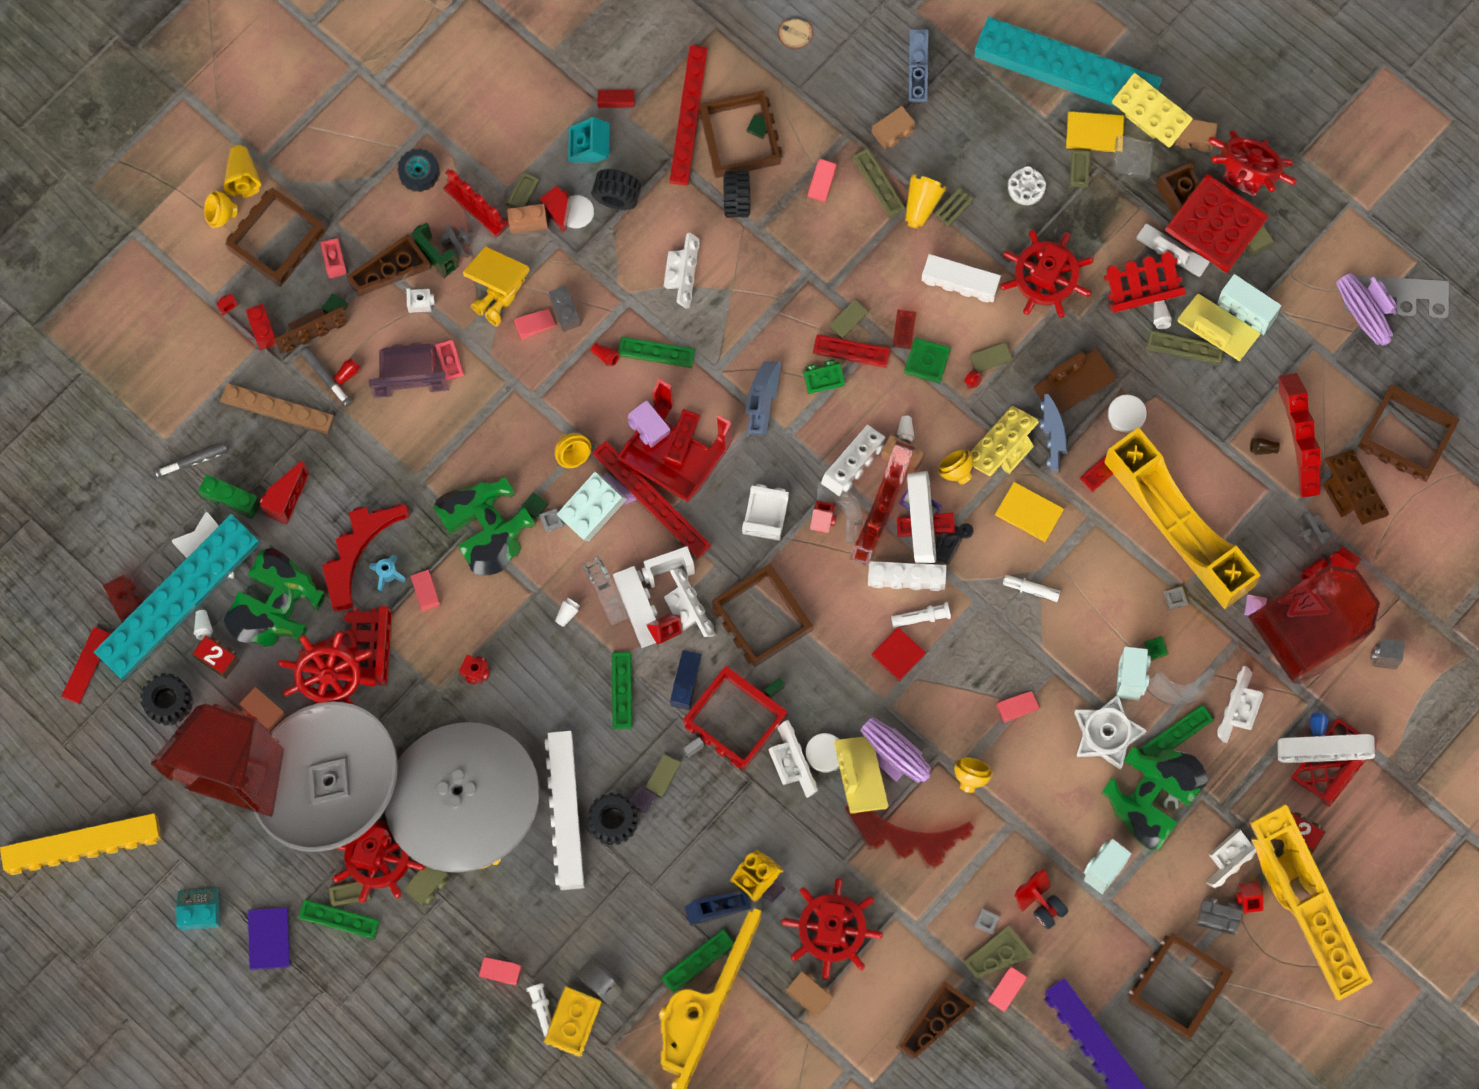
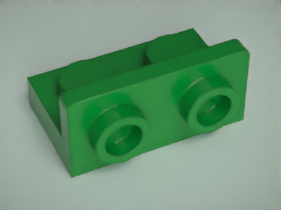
[802,359,845,394]

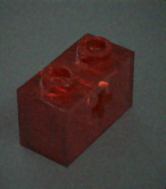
[103,575,143,623]

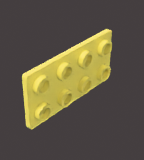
[1112,73,1192,148]
[1177,294,1260,361]
[970,406,1039,476]
[834,737,888,813]

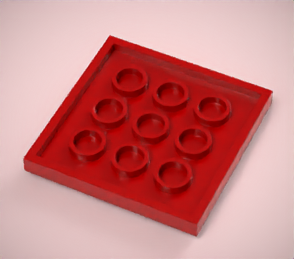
[1165,174,1269,273]

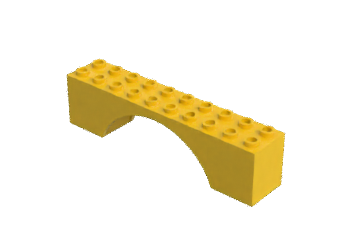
[1104,427,1261,609]

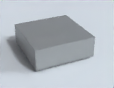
[539,508,564,533]
[1163,586,1188,610]
[684,738,704,758]
[974,908,1000,935]

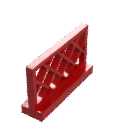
[1291,718,1377,807]

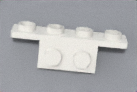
[1137,224,1209,277]
[664,233,700,309]
[664,569,716,637]
[1217,666,1264,743]
[769,720,818,798]
[1206,829,1256,888]

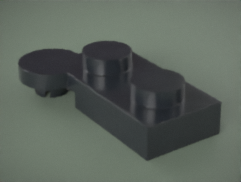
[935,523,974,564]

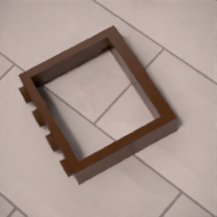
[699,90,783,178]
[225,187,327,287]
[1358,384,1460,482]
[712,563,813,667]
[1128,933,1233,1041]

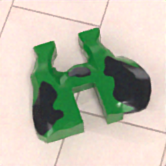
[433,476,535,576]
[224,548,326,647]
[1101,746,1208,851]

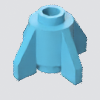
[369,554,406,592]

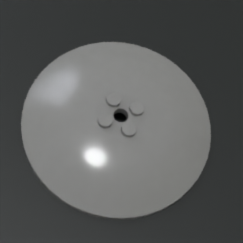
[249,702,398,852]
[385,722,539,872]

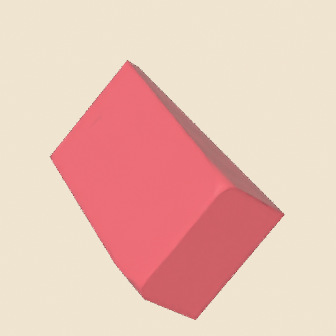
[808,159,837,202]
[320,238,347,278]
[513,309,556,340]
[435,339,464,381]
[410,570,440,611]
[996,691,1040,723]
[479,957,522,986]
[988,967,1027,1012]

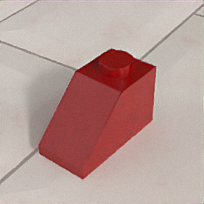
[539,186,570,232]

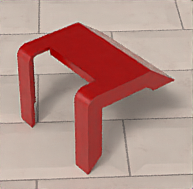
[616,378,732,502]

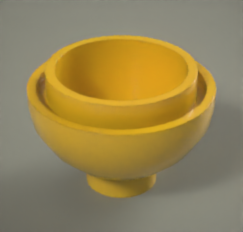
[204,190,238,228]
[554,433,592,468]
[937,449,973,485]
[954,757,993,793]

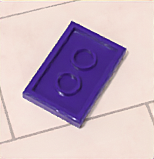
[248,908,290,970]

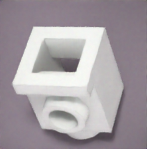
[407,289,435,313]

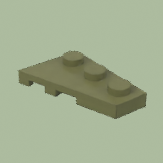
[963,926,1034,979]

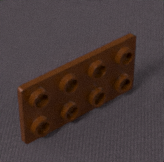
[274,307,349,353]
[1034,349,1117,414]
[1323,450,1389,525]

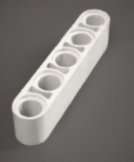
[907,471,936,564]
[1278,734,1375,763]

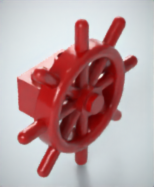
[1209,130,1296,197]
[1000,230,1093,318]
[278,631,377,705]
[333,822,425,903]
[781,878,883,979]

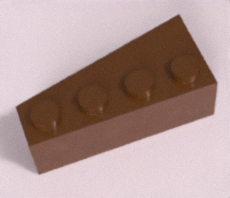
[1156,162,1199,217]
[347,234,430,296]
[896,981,977,1059]

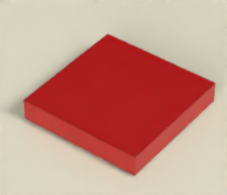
[871,627,926,682]

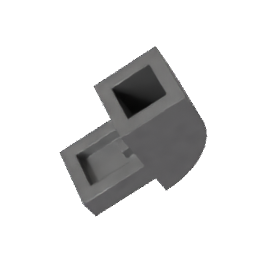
[576,960,623,1006]

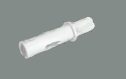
[1003,575,1061,602]

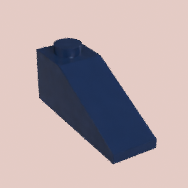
[670,650,702,710]
[685,890,751,925]

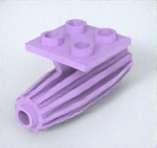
[1336,273,1397,346]
[860,717,932,783]

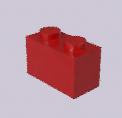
[245,303,276,350]

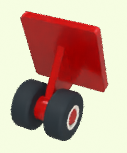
[1014,869,1068,929]

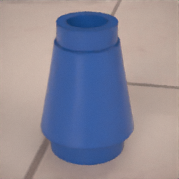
[1309,713,1329,737]

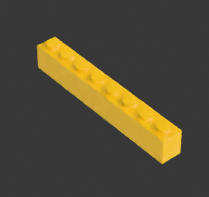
[0,813,162,875]

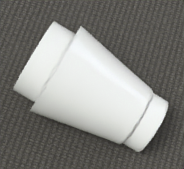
[1153,300,1172,329]
[896,416,915,445]
[555,597,580,627]
[194,610,213,640]

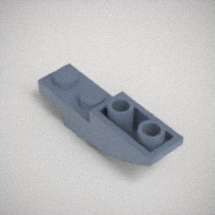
[909,29,928,102]
[745,361,781,435]
[1040,394,1068,473]

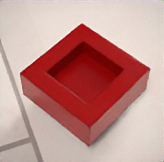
[216,294,238,315]

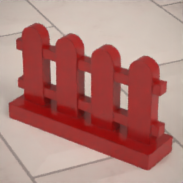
[443,169,509,238]
[1104,251,1186,313]
[344,606,392,686]

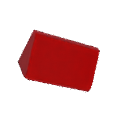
[597,89,635,108]
[647,614,682,644]

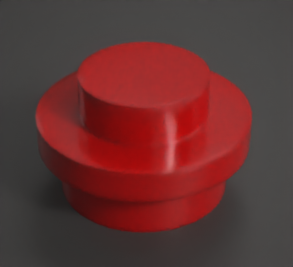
[964,370,982,389]

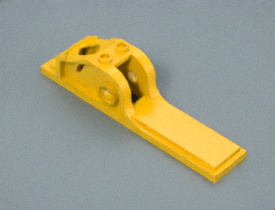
[1250,804,1373,1000]
[659,908,762,1089]

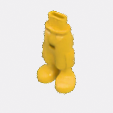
[471,273,528,326]

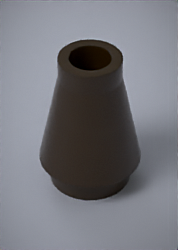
[1250,436,1280,455]

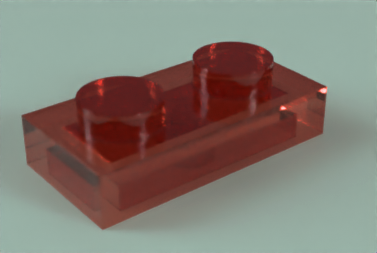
[892,309,916,350]

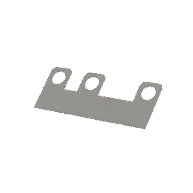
[1344,275,1449,318]

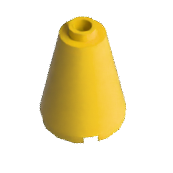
[223,145,261,198]
[905,175,946,229]

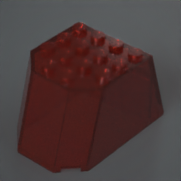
[1248,564,1380,685]
[150,704,284,817]

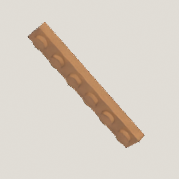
[221,383,334,434]

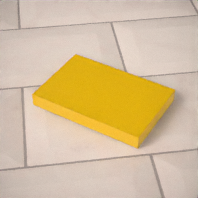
[1066,112,1124,152]
[463,246,530,296]
[995,482,1064,543]
[543,986,602,1057]

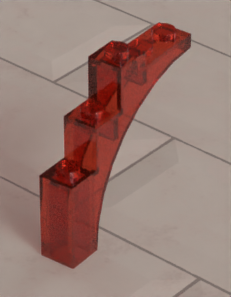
[850,441,915,566]
[844,805,974,869]

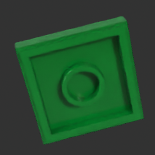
[904,338,951,384]

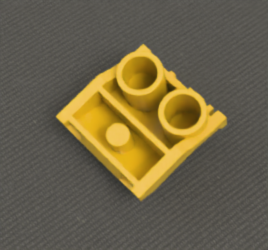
[730,849,783,901]

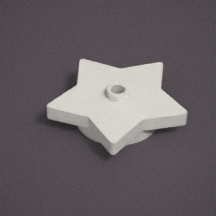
[172,512,234,578]
[1074,696,1146,769]

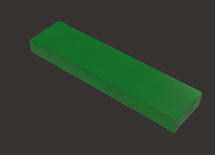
[618,337,695,368]
[612,652,632,729]
[1139,704,1214,757]
[298,899,380,940]
[661,929,734,994]

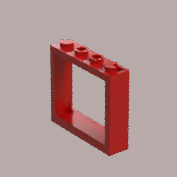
[683,666,788,770]

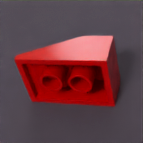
[260,461,310,524]

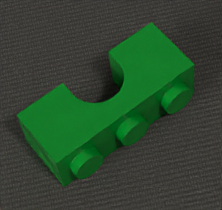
[198,474,260,519]

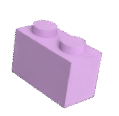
[627,400,670,448]

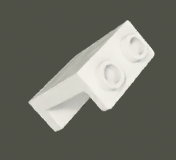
[742,484,789,541]
[642,546,695,588]

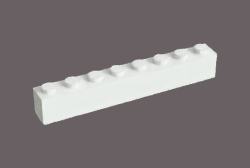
[545,731,584,890]

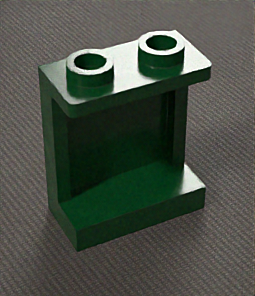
[412,223,459,278]

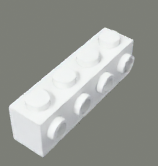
[921,254,1001,302]
[821,424,886,497]
[868,561,946,591]
[613,566,658,648]

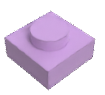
[1244,595,1267,618]

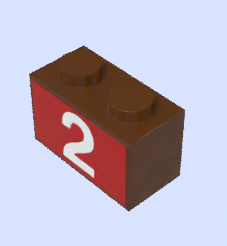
[192,635,239,679]
[1290,812,1325,855]

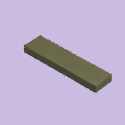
[852,148,906,219]
[1146,330,1223,366]

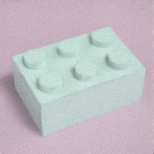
[1217,274,1282,335]
[557,472,627,542]
[1116,647,1151,701]
[1084,839,1132,895]

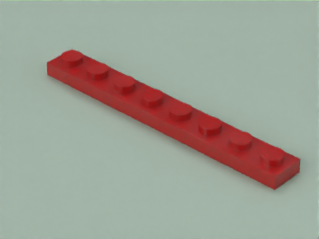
[670,45,708,186]
[592,440,711,560]

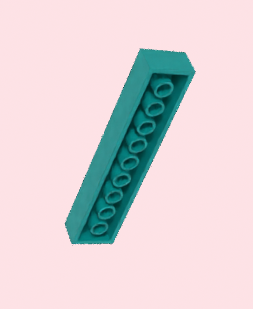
[974,16,1162,109]
[94,514,261,680]

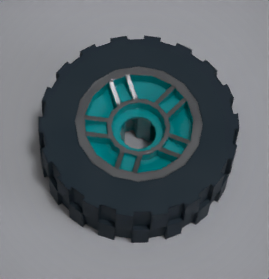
[397,148,440,192]

